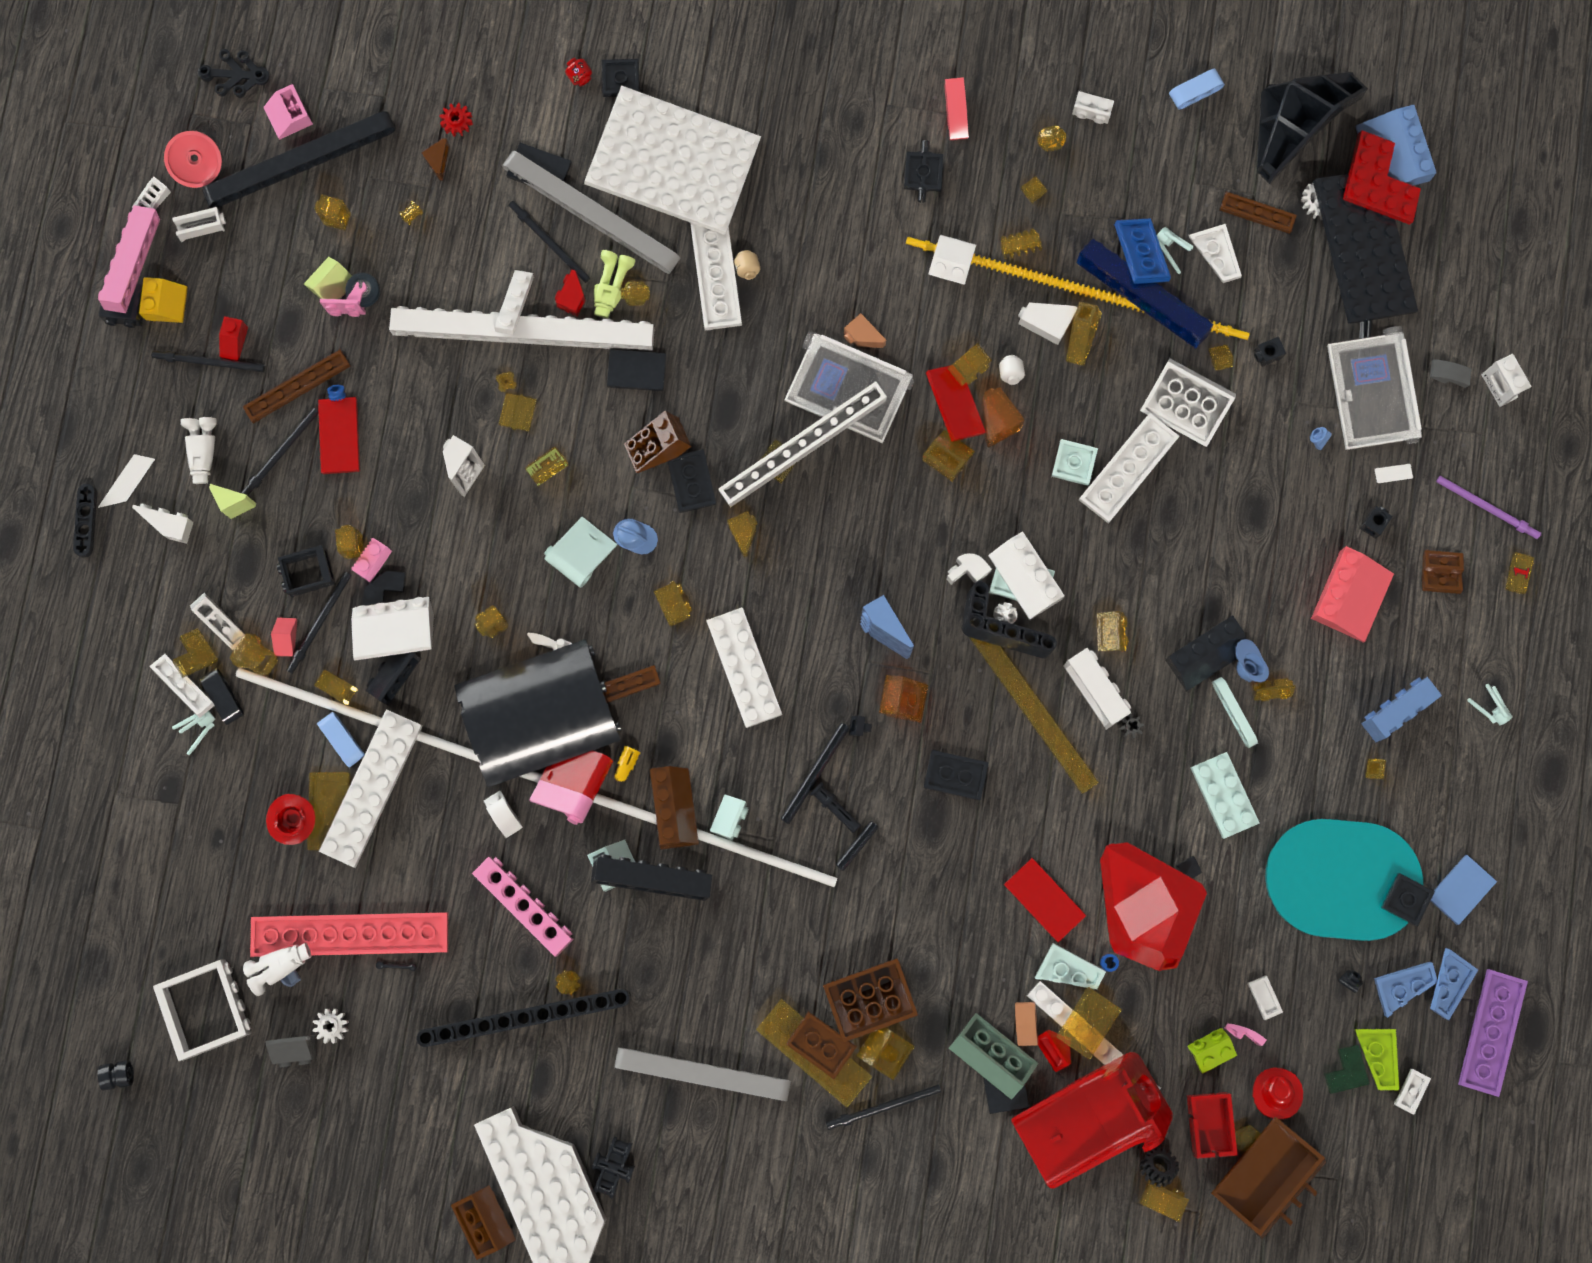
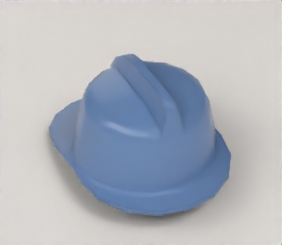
[613,519,658,555]
[1236,639,1269,682]

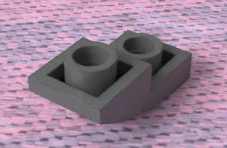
[1430,359,1472,388]

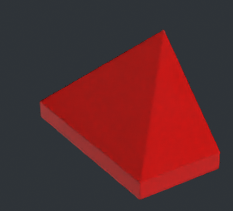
[1038,1030,1071,1072]

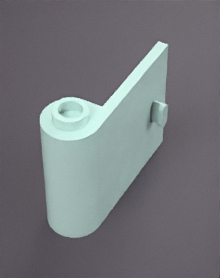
[544,517,617,588]

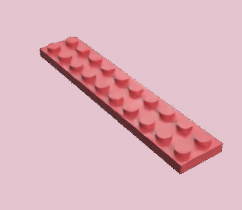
[250,913,448,957]

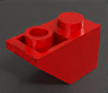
[555,270,586,317]

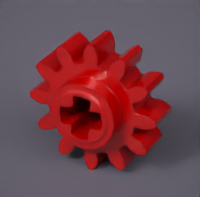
[440,103,473,137]

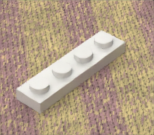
[494,270,534,335]
[150,654,215,718]

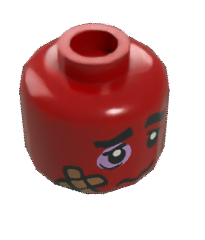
[565,58,592,87]

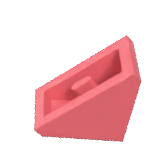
[271,618,297,657]

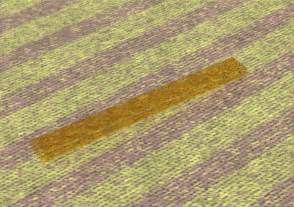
[969,637,1099,794]

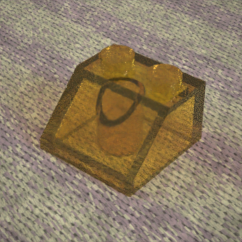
[856,1027,915,1080]

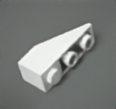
[132,504,193,544]

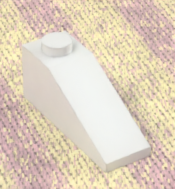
[190,593,247,650]

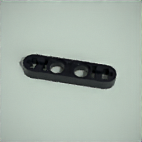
[73,484,97,558]

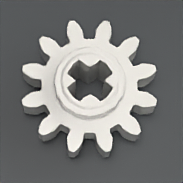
[313,1009,349,1044]

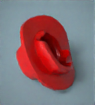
[266,794,316,845]
[1253,1068,1303,1120]

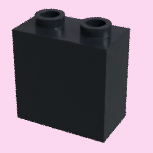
[99,284,143,328]

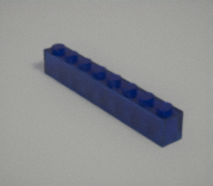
[1076,239,1214,349]

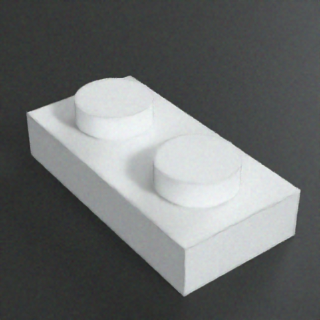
[1394,1069,1431,1114]

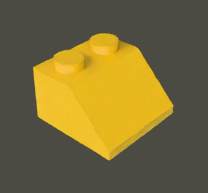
[139,277,188,323]

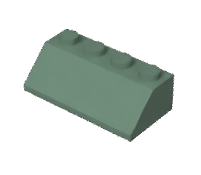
[949,1013,1039,1100]

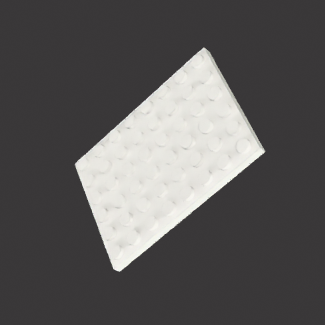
[584,86,761,235]

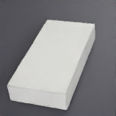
[1248,975,1283,1020]

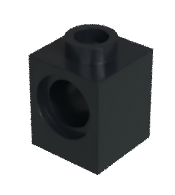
[1254,336,1286,367]
[1359,506,1393,539]

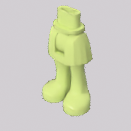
[594,250,635,319]

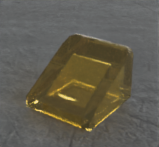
[1209,345,1233,371]

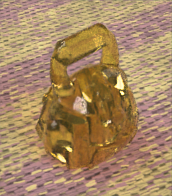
[229,633,277,676]

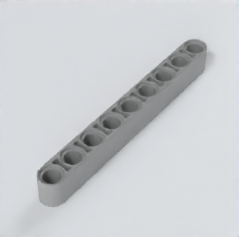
[614,1047,791,1101]

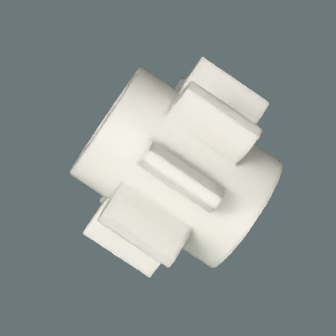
[993,602,1017,624]

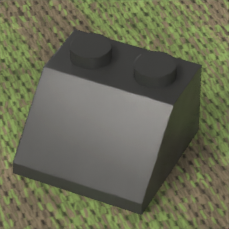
[266,1035,317,1067]

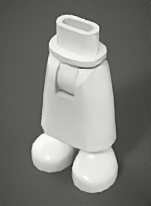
[181,417,217,484]
[243,943,311,996]

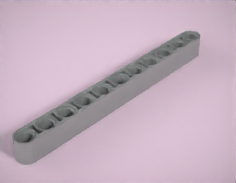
[502,151,680,274]

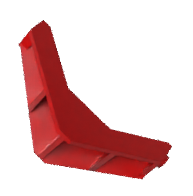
[1100,842,1207,971]

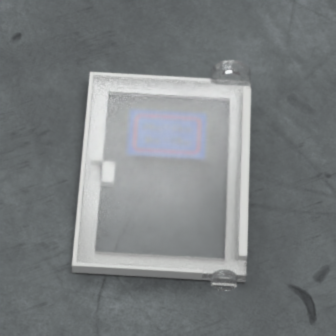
[1327,326,1422,450]
[785,331,915,443]

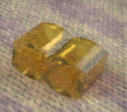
[947,343,992,385]

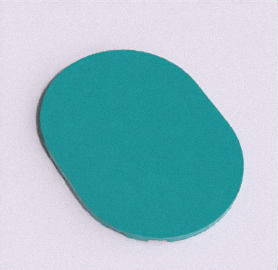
[1265,819,1423,941]

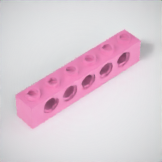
[472,857,574,957]

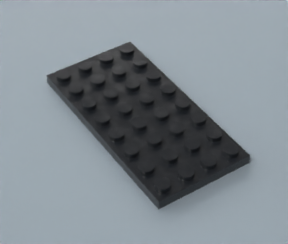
[1313,174,1418,324]

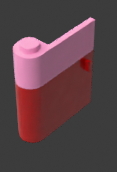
[530,750,613,825]

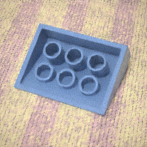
[1355,105,1436,186]
[860,595,914,659]

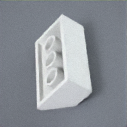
[443,435,485,497]
[988,531,1064,620]

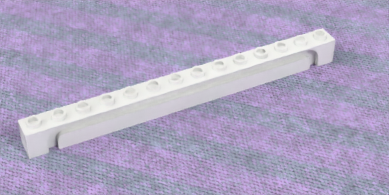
[389,306,655,352]

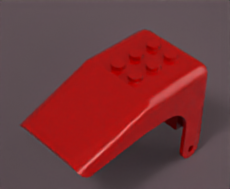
[1011,1052,1173,1189]

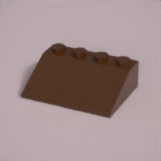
[823,958,918,1043]

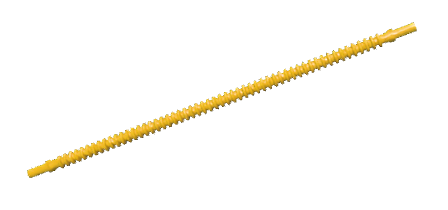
[906,237,1250,340]

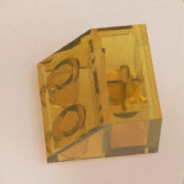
[922,430,975,482]

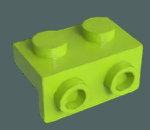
[1188,1028,1237,1074]

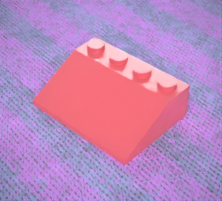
[1311,546,1394,642]

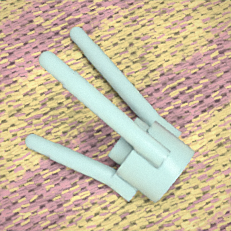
[1157,227,1193,274]
[1467,684,1513,725]
[172,711,215,755]

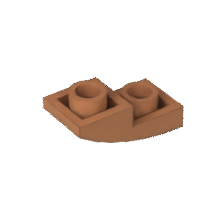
[1015,1002,1038,1046]

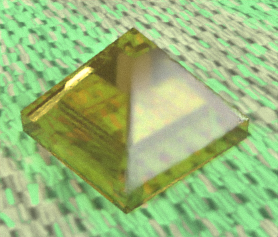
[1366,759,1386,779]

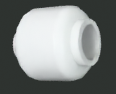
[999,355,1025,385]

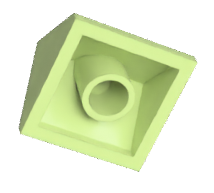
[304,257,352,299]
[209,484,257,519]

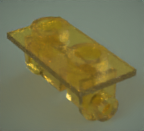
[1253,678,1295,701]

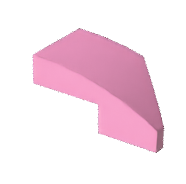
[1224,1023,1266,1046]

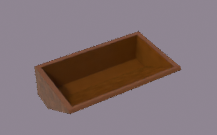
[1211,1117,1326,1239]

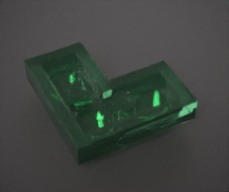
[1324,1045,1369,1094]

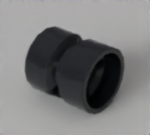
[97,1060,134,1091]

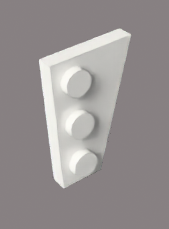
[1189,224,1242,283]

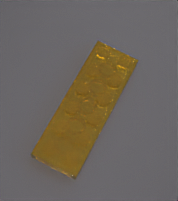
[756,999,872,1107]

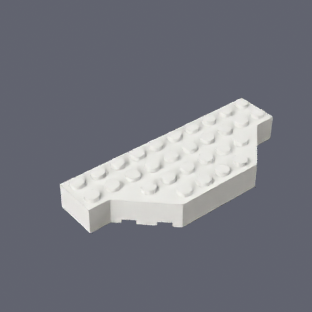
[474,1106,606,1263]

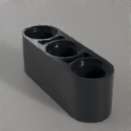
[200,668,244,725]

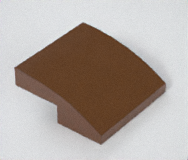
[1422,550,1464,594]

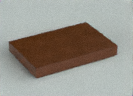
[786,1011,857,1079]

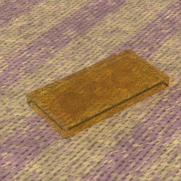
[307,772,350,850]

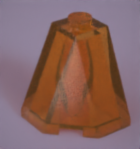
[982,387,1025,448]

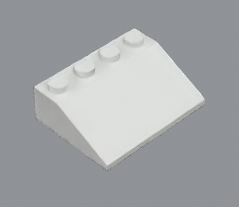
[1140,358,1236,447]
[352,597,434,660]

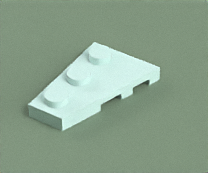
[1035,943,1106,989]

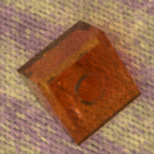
[879,675,928,723]

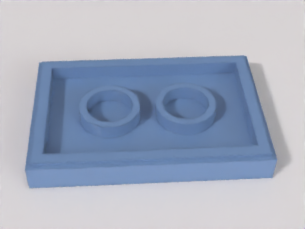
[1431,855,1497,925]

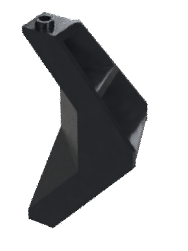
[1256,72,1368,184]

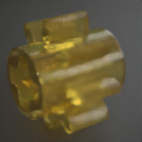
[555,970,580,995]

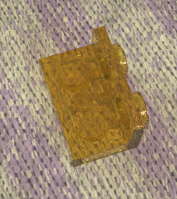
[654,580,692,627]
[1097,611,1128,652]

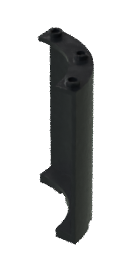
[454,639,622,787]

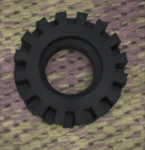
[1139,1147,1179,1187]

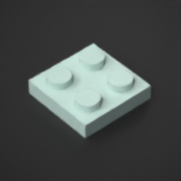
[1052,439,1098,486]

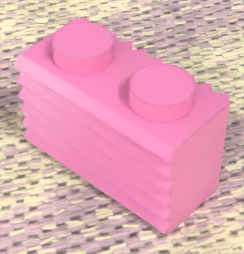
[352,538,392,583]

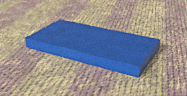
[1114,219,1171,284]

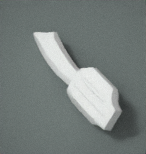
[527,633,572,650]

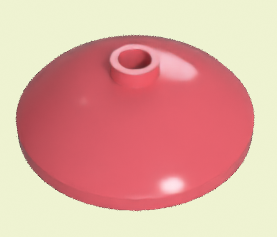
[164,131,222,188]

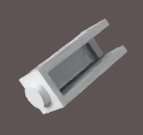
[172,207,226,242]

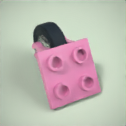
[320,273,380,317]

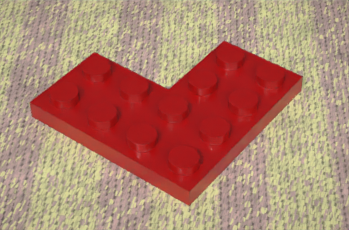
[1343,130,1421,225]

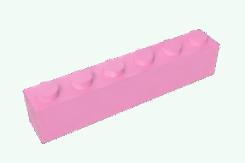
[98,205,160,313]

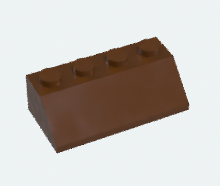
[650,766,699,850]

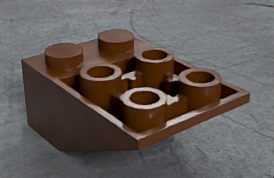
[624,411,691,473]

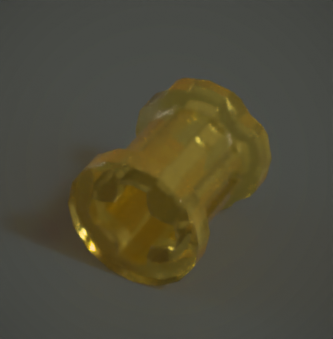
[398,201,423,226]

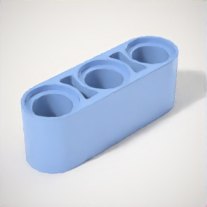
[1169,68,1225,110]
[317,712,365,768]

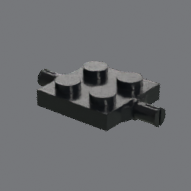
[904,140,943,203]

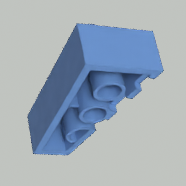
[1362,677,1442,742]

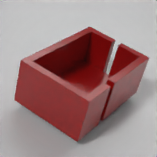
[1187,1092,1237,1158]

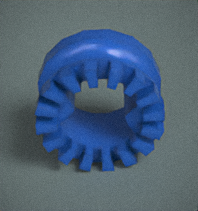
[327,385,346,401]
[1100,954,1119,972]

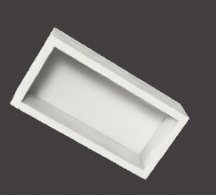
[1063,648,1131,730]

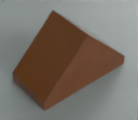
[421,138,450,180]

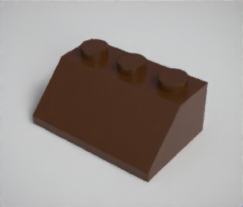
[451,1185,516,1260]

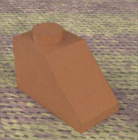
[844,313,886,348]

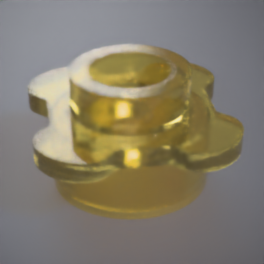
[496,371,517,392]

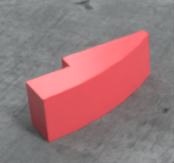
[944,77,968,140]

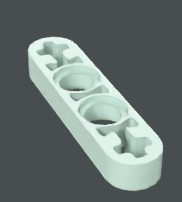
[1212,677,1258,748]

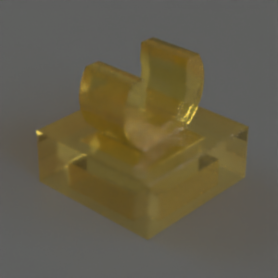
[1021,176,1047,203]

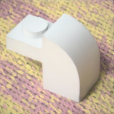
[947,554,992,585]
[484,791,523,838]

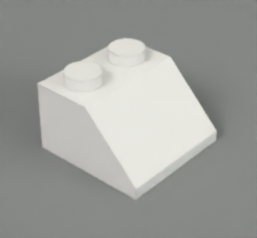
[929,235,976,285]

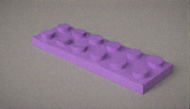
[1458,969,1528,1097]

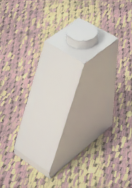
[1018,303,1078,345]

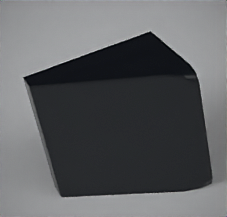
[1175,855,1202,879]

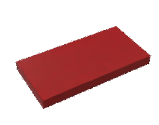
[926,364,986,442]
[318,397,360,474]
[1004,858,1086,943]

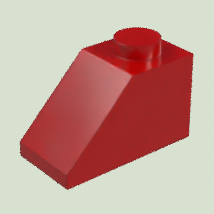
[219,316,248,361]

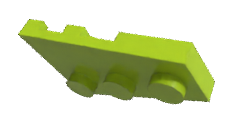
[1354,1029,1399,1090]

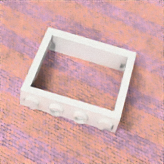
[153,960,251,1061]

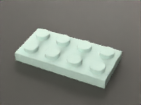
[1191,752,1259,839]

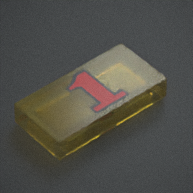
[1505,552,1534,595]

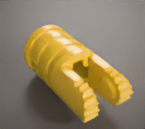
[614,746,640,782]

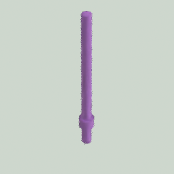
[1436,476,1541,539]

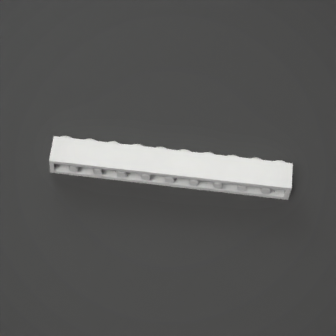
[719,382,887,507]

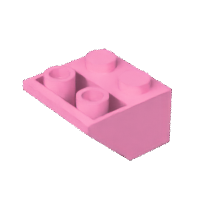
[264,84,313,140]

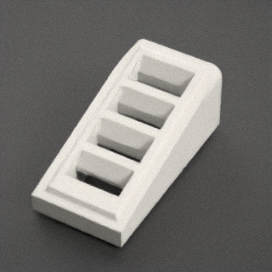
[132,177,171,209]

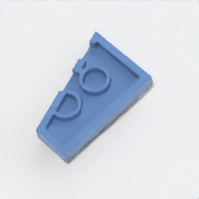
[1430,948,1478,1020]
[1374,962,1437,1018]

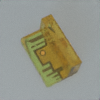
[525,447,568,486]

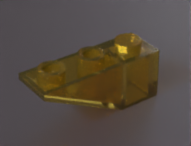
[1066,302,1102,366]

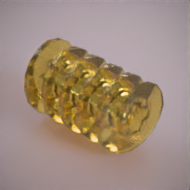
[1001,228,1042,260]

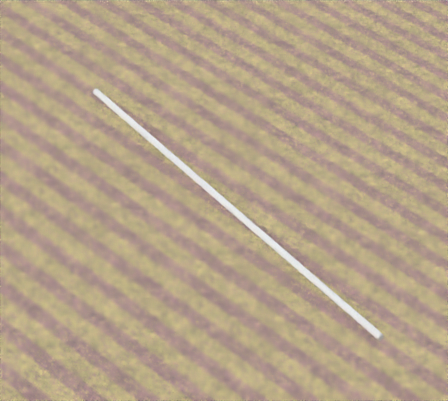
[236,668,837,887]

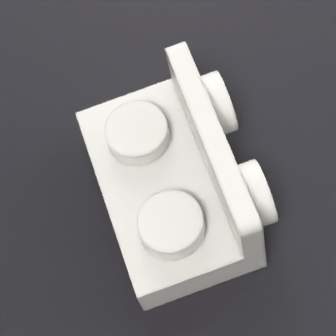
[1072,91,1114,124]

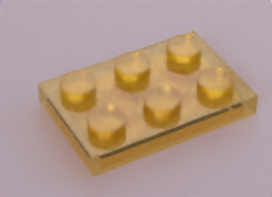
[1056,987,1122,1060]

